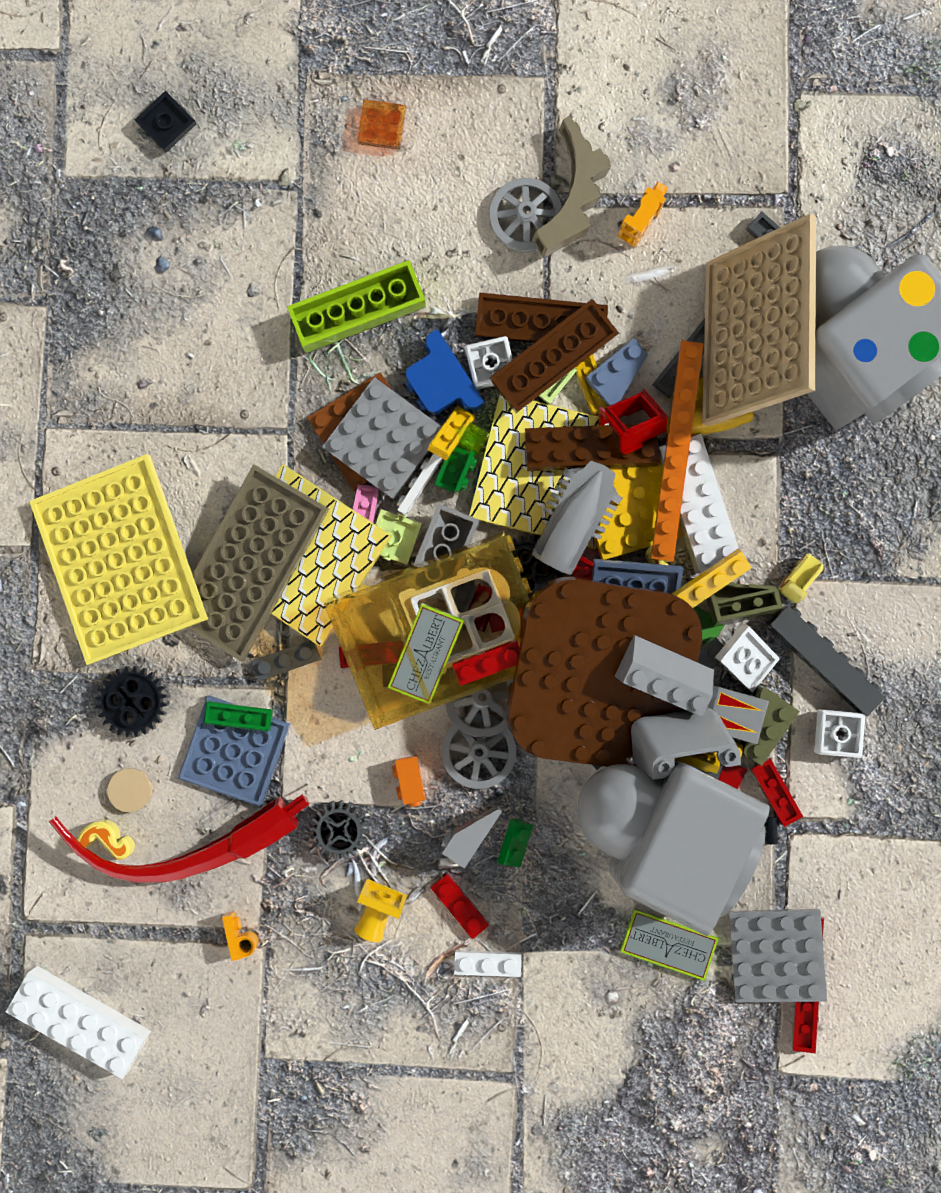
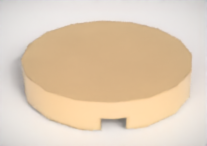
[107,768,153,812]

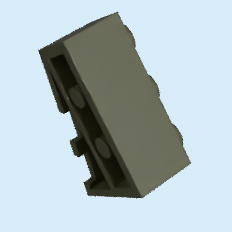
[706,582,783,627]
[740,685,800,766]

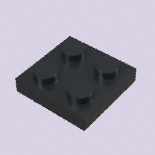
[134,90,197,153]

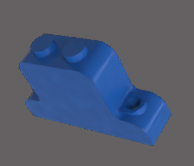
[404,329,484,416]

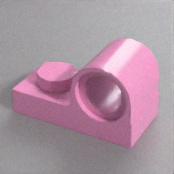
[353,485,379,524]

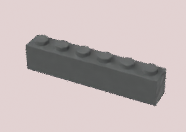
[765,606,886,717]

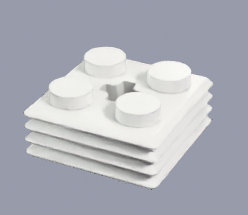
[465,336,513,390]
[814,709,865,758]

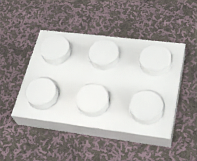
[715,623,780,693]

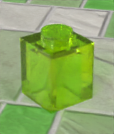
[459,422,489,456]

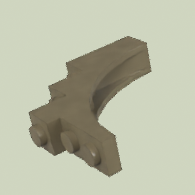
[532,116,611,258]

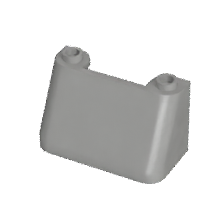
[631,708,741,780]

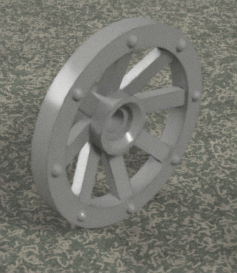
[490,178,562,252]
[445,670,514,738]
[442,714,516,789]

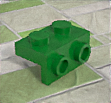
[434,447,477,495]
[497,818,533,867]

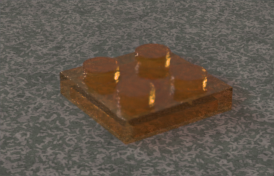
[357,99,406,150]

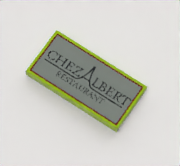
[388,603,464,704]
[620,909,719,981]

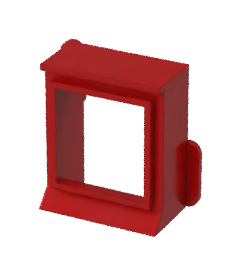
[599,389,668,455]

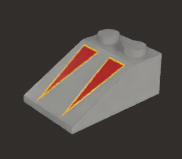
[707,685,769,744]
[441,804,502,869]

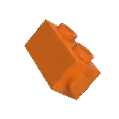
[392,755,426,807]

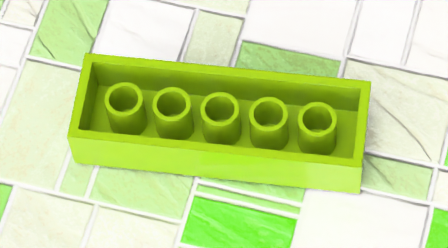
[287,260,426,353]

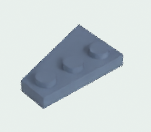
[585,338,648,407]

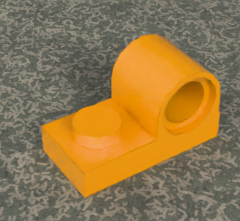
[222,911,259,961]

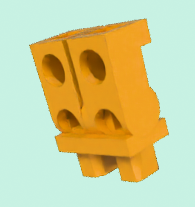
[618,181,668,247]

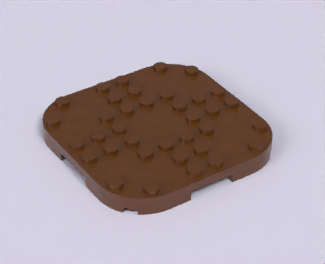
[506,577,702,767]

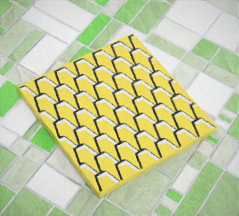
[469,394,626,550]
[271,464,392,647]

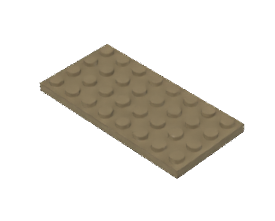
[188,464,330,662]

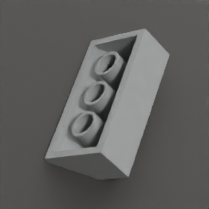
[405,503,480,602]
[615,635,714,717]

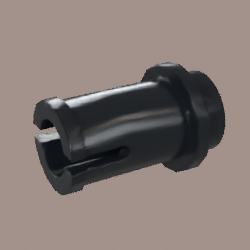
[764,817,780,845]

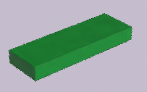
[204,701,273,731]

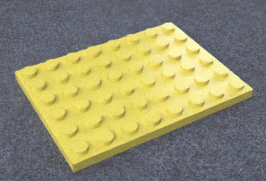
[29,454,208,665]

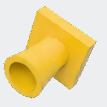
[354,879,407,942]

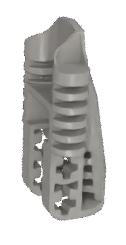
[532,461,623,575]

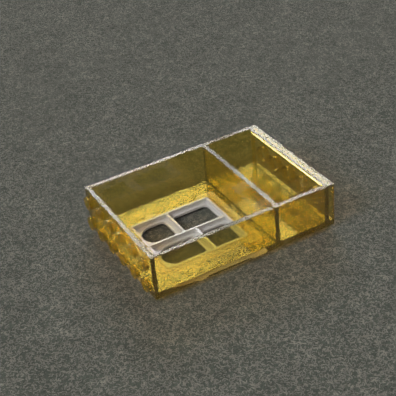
[324,531,531,730]

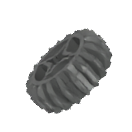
[310,800,370,861]

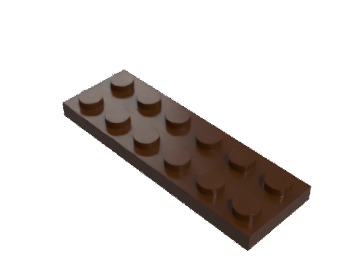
[475,292,608,350]
[489,298,619,414]
[524,424,660,471]

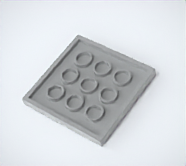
[322,377,442,500]
[729,909,827,1003]

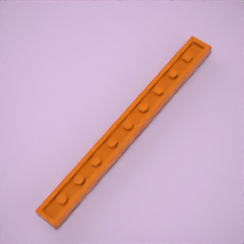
[650,340,704,562]

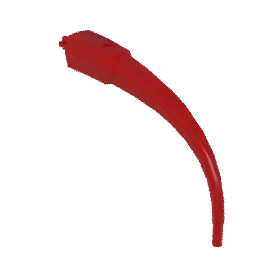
[49,794,310,882]

